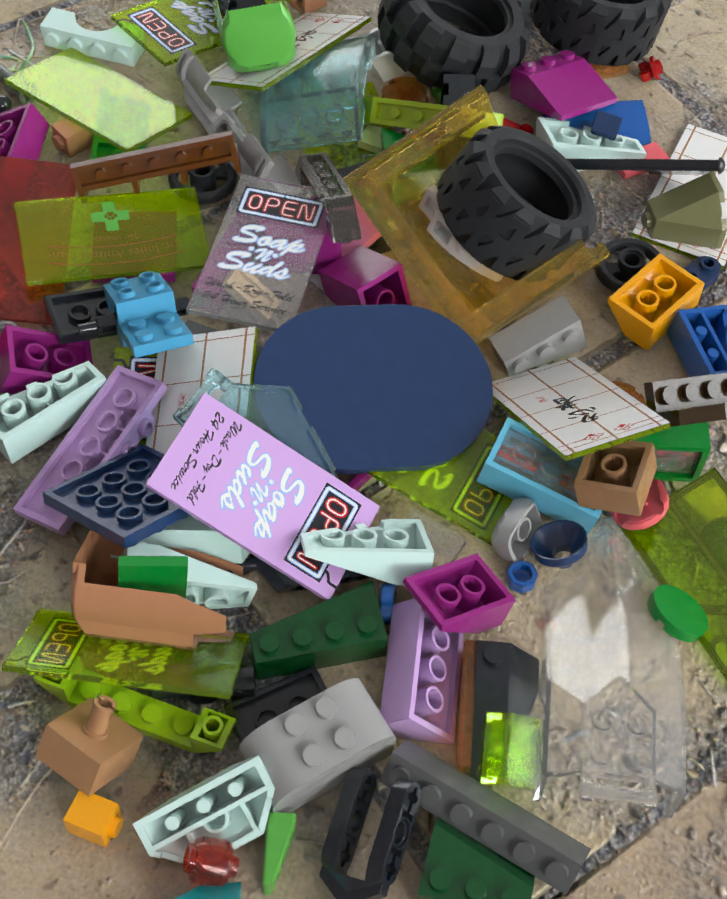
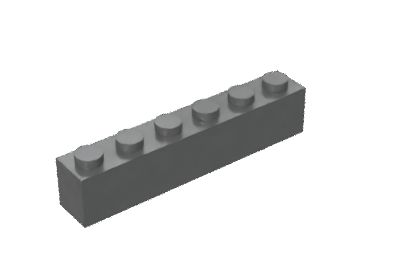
[379,739,591,895]

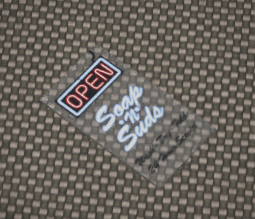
[187,174,338,331]

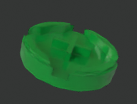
[647,584,708,642]

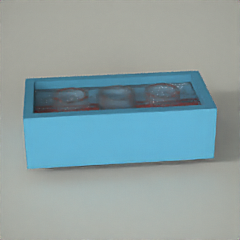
[476,417,602,535]

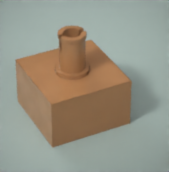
[574,438,657,516]
[35,695,144,797]

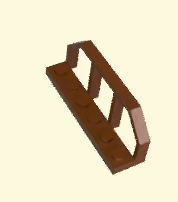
[70,130,241,205]

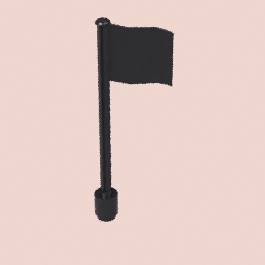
[567,157,725,175]

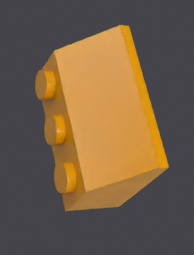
[607,254,705,351]

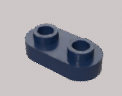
[684,256,721,292]

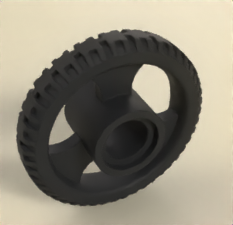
[168,162,237,205]
[594,238,661,293]

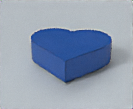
[380,582,397,625]

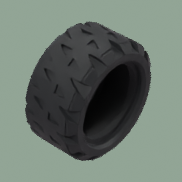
[530,0,671,66]
[436,125,597,283]

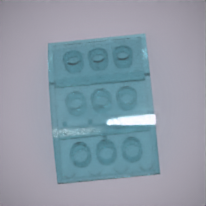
[260,32,375,153]

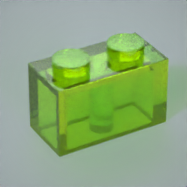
[481,712,541,790]

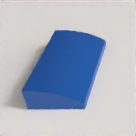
[542,100,651,146]

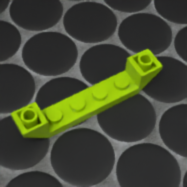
[360,97,504,137]
[33,660,236,753]

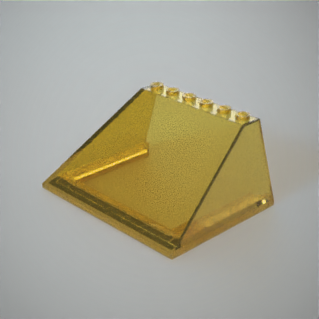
[342,85,610,345]

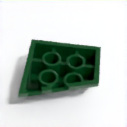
[416,816,535,899]

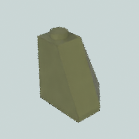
[641,172,727,249]

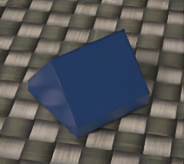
[590,110,623,141]

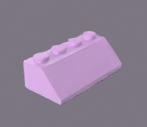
[380,598,464,744]

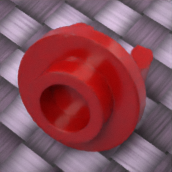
[638,56,664,82]

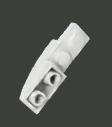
[418,185,503,282]

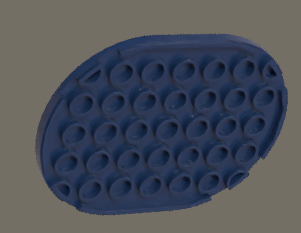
[253,304,493,474]

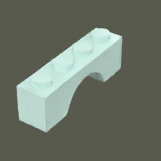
[40,7,145,67]

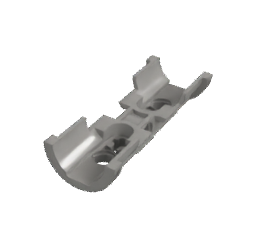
[176,47,307,196]

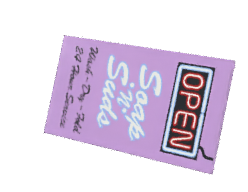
[145,393,380,601]

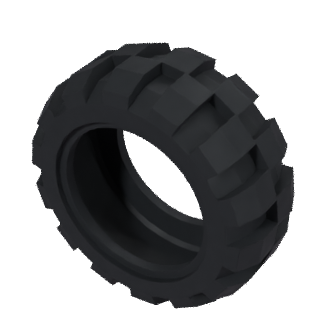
[377,0,530,97]

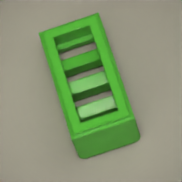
[262,812,296,895]

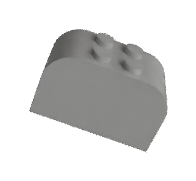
[239,678,396,813]

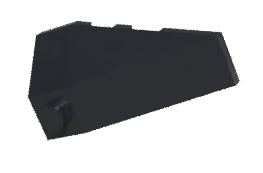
[469,640,539,785]

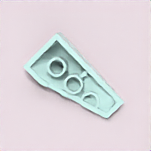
[300,519,435,587]
[117,542,257,609]

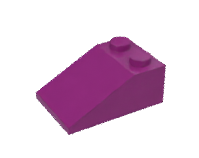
[0,325,93,395]
[402,553,516,634]

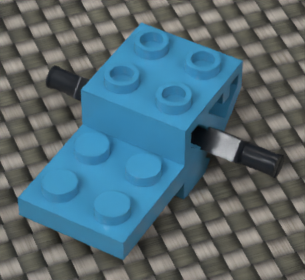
[77,271,207,358]

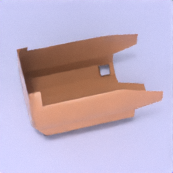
[71,530,243,650]

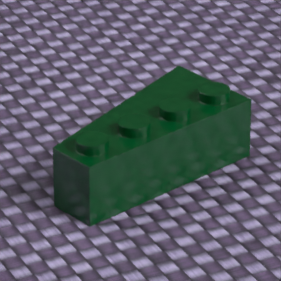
[250,581,388,681]

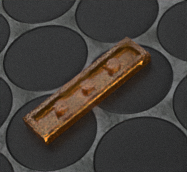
[455,640,477,776]

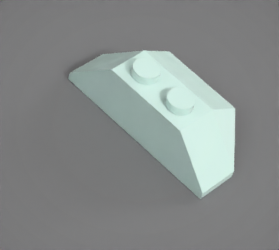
[133,755,275,867]

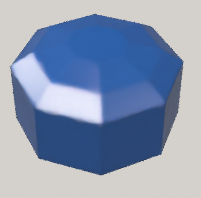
[505,560,538,594]

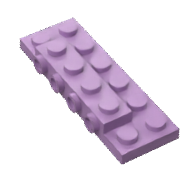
[13,365,168,536]

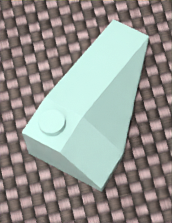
[536,117,647,171]

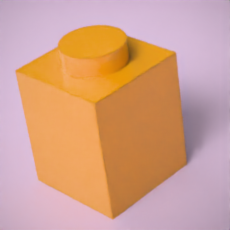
[63,790,124,848]

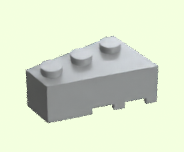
[488,295,587,376]

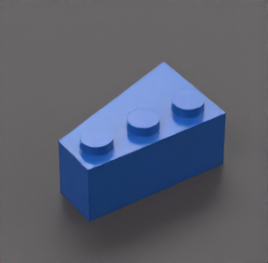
[666,304,727,377]

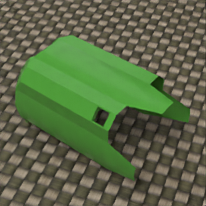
[213,0,296,72]

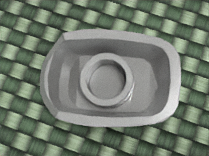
[491,497,542,562]

